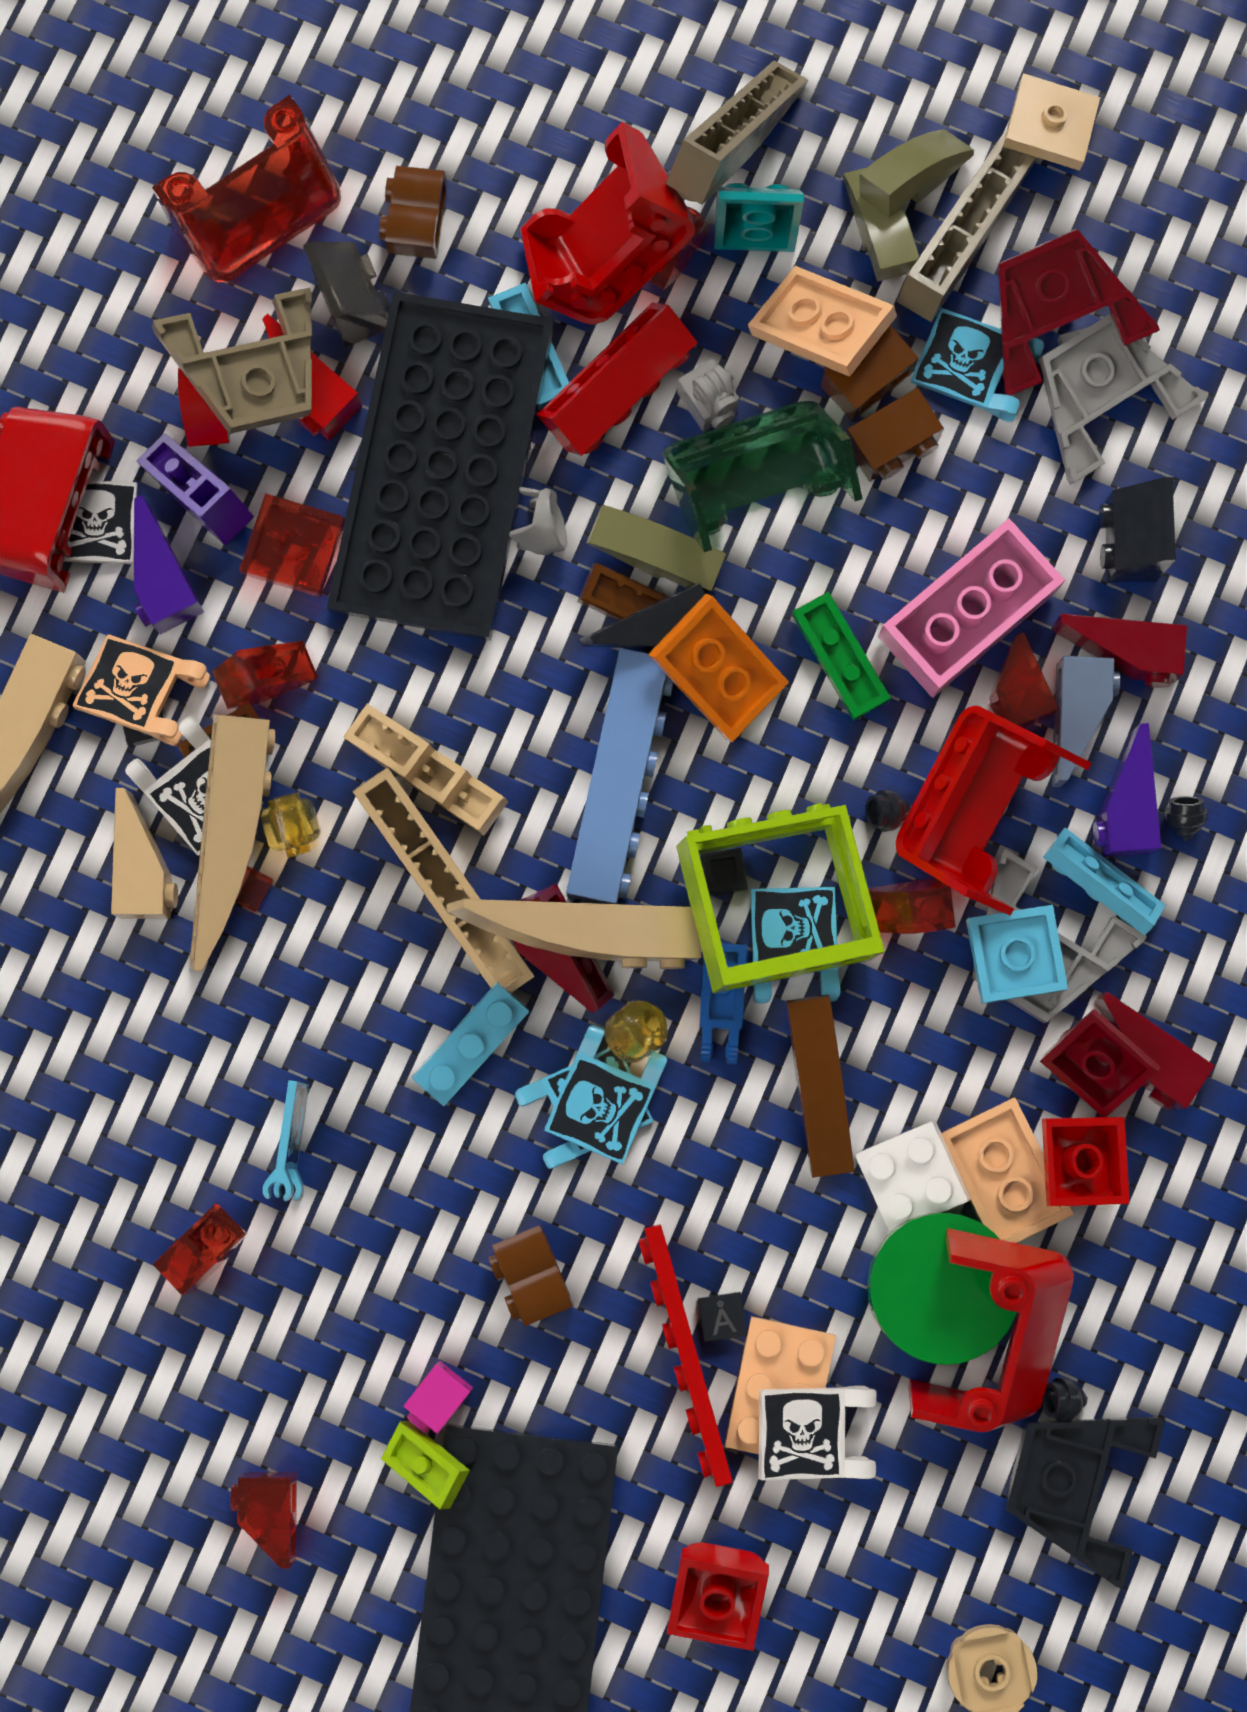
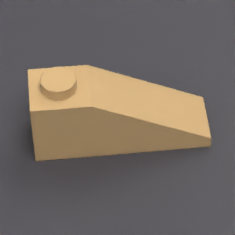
[111,788,178,919]

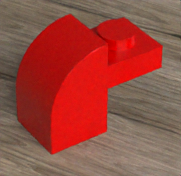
[178,368,230,447]

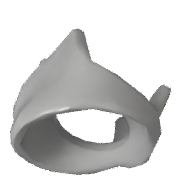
[509,487,567,555]

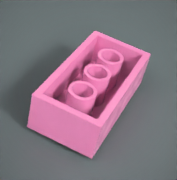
[878,518,1065,698]

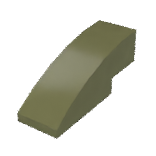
[859,129,974,217]
[843,167,919,282]
[586,505,726,593]

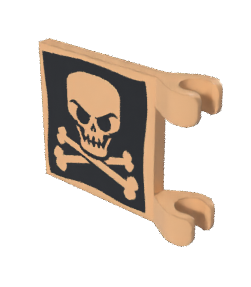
[72,634,210,746]

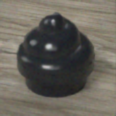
[865,790,911,832]
[1165,796,1208,841]
[1042,1377,1088,1422]

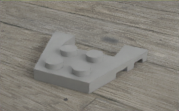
[1038,314,1208,485]
[971,849,1147,1023]

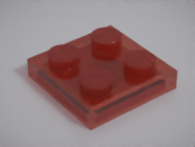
[239,493,345,598]

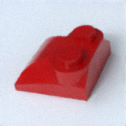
[1042,1117,1130,1207]
[667,1542,769,1651]

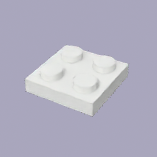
[855,1119,971,1232]

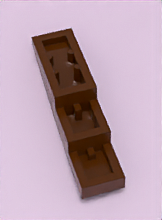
[786,994,855,1178]

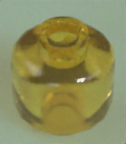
[260,792,321,857]
[604,1000,668,1063]

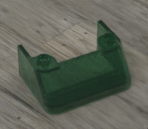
[663,401,863,552]

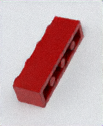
[537,302,698,456]

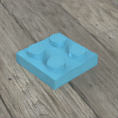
[966,905,1068,1004]

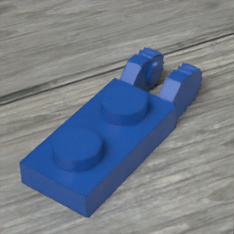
[699,943,747,1064]

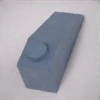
[1052,656,1120,787]

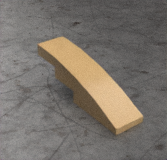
[343,703,508,835]

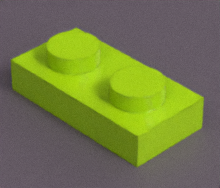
[381,1421,470,1509]

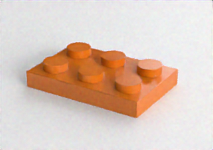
[648,594,789,742]

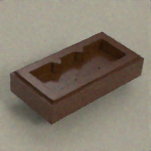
[577,563,668,621]

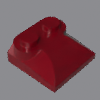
[1040,1009,1160,1117]

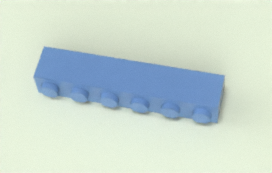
[566,648,674,904]

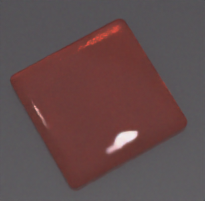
[235,866,273,912]

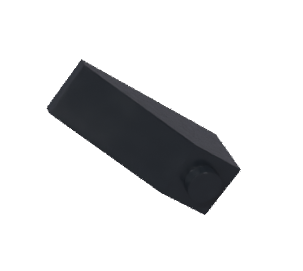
[580,583,705,649]

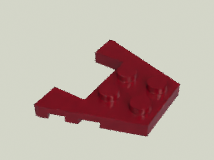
[997,229,1160,396]

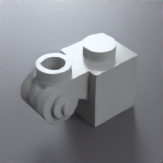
[677,358,740,433]

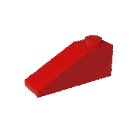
[262,313,362,441]

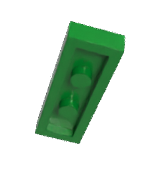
[791,591,891,721]

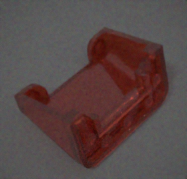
[152,95,341,282]

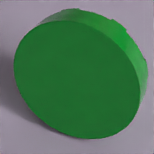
[867,1213,1016,1365]

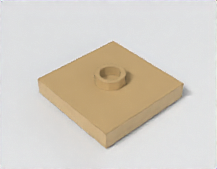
[1002,73,1100,171]

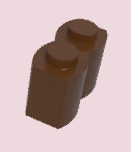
[379,165,447,259]
[488,1225,574,1327]

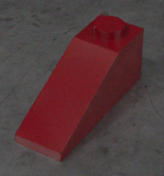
[1053,614,1187,688]
[512,883,615,1013]
[1094,992,1215,1111]

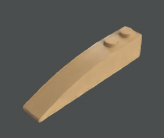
[0,633,86,813]
[189,715,275,971]
[352,767,535,993]
[447,899,701,969]

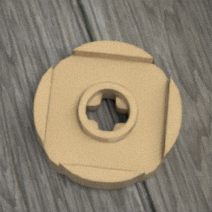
[946,1624,1037,1712]

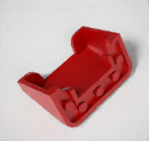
[520,122,695,324]
[0,406,115,593]

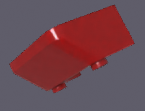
[896,705,1092,916]
[908,1228,1074,1432]

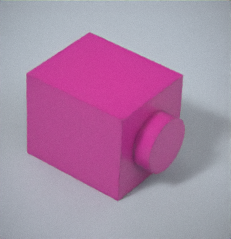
[404,1361,473,1434]

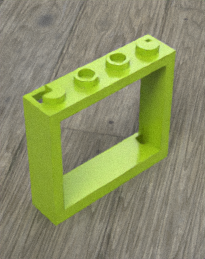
[676,803,885,994]

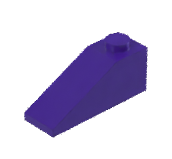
[136,433,254,545]
[134,495,204,635]
[1093,723,1161,857]

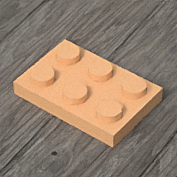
[748,266,897,377]
[941,1098,1074,1243]
[724,1316,836,1454]

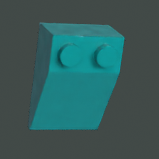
[714,183,804,252]

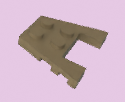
[152,287,312,434]

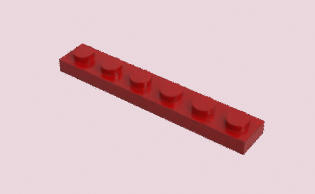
[638,1224,733,1487]

